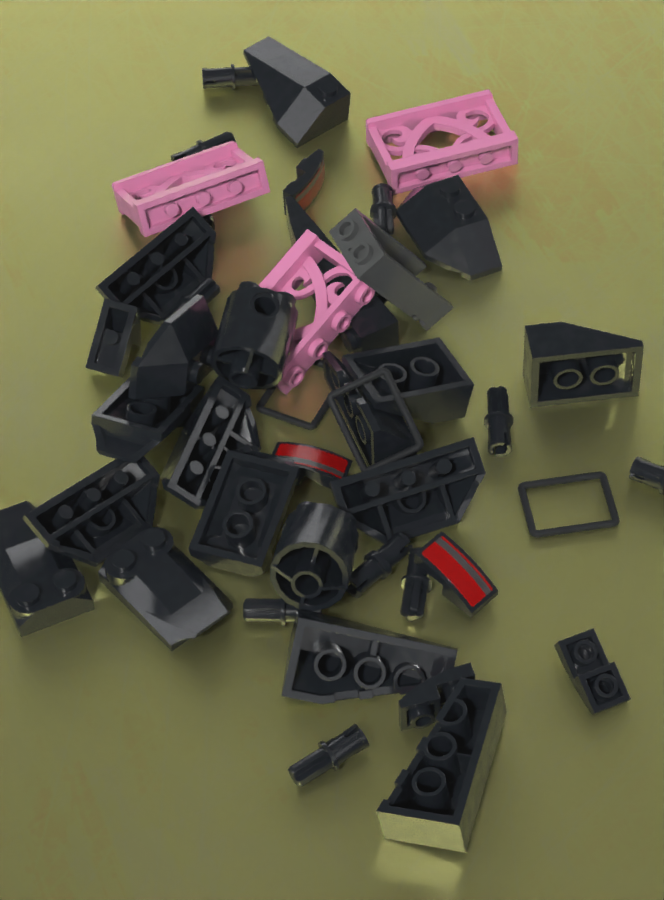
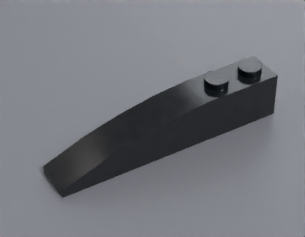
[285,195,399,353]

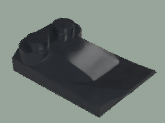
[91,377,205,464]
[188,450,301,577]
[0,501,94,637]
[98,527,233,651]

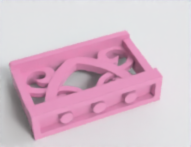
[366,89,518,195]
[112,141,271,237]
[259,229,375,395]

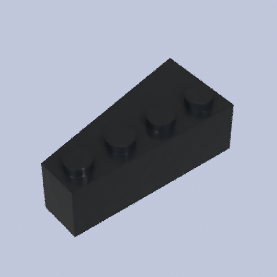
[376,677,507,853]

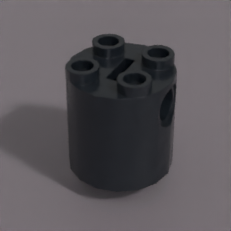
[210,281,298,389]
[270,501,359,611]

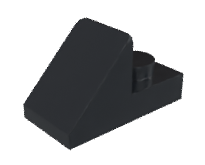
[85,299,142,378]

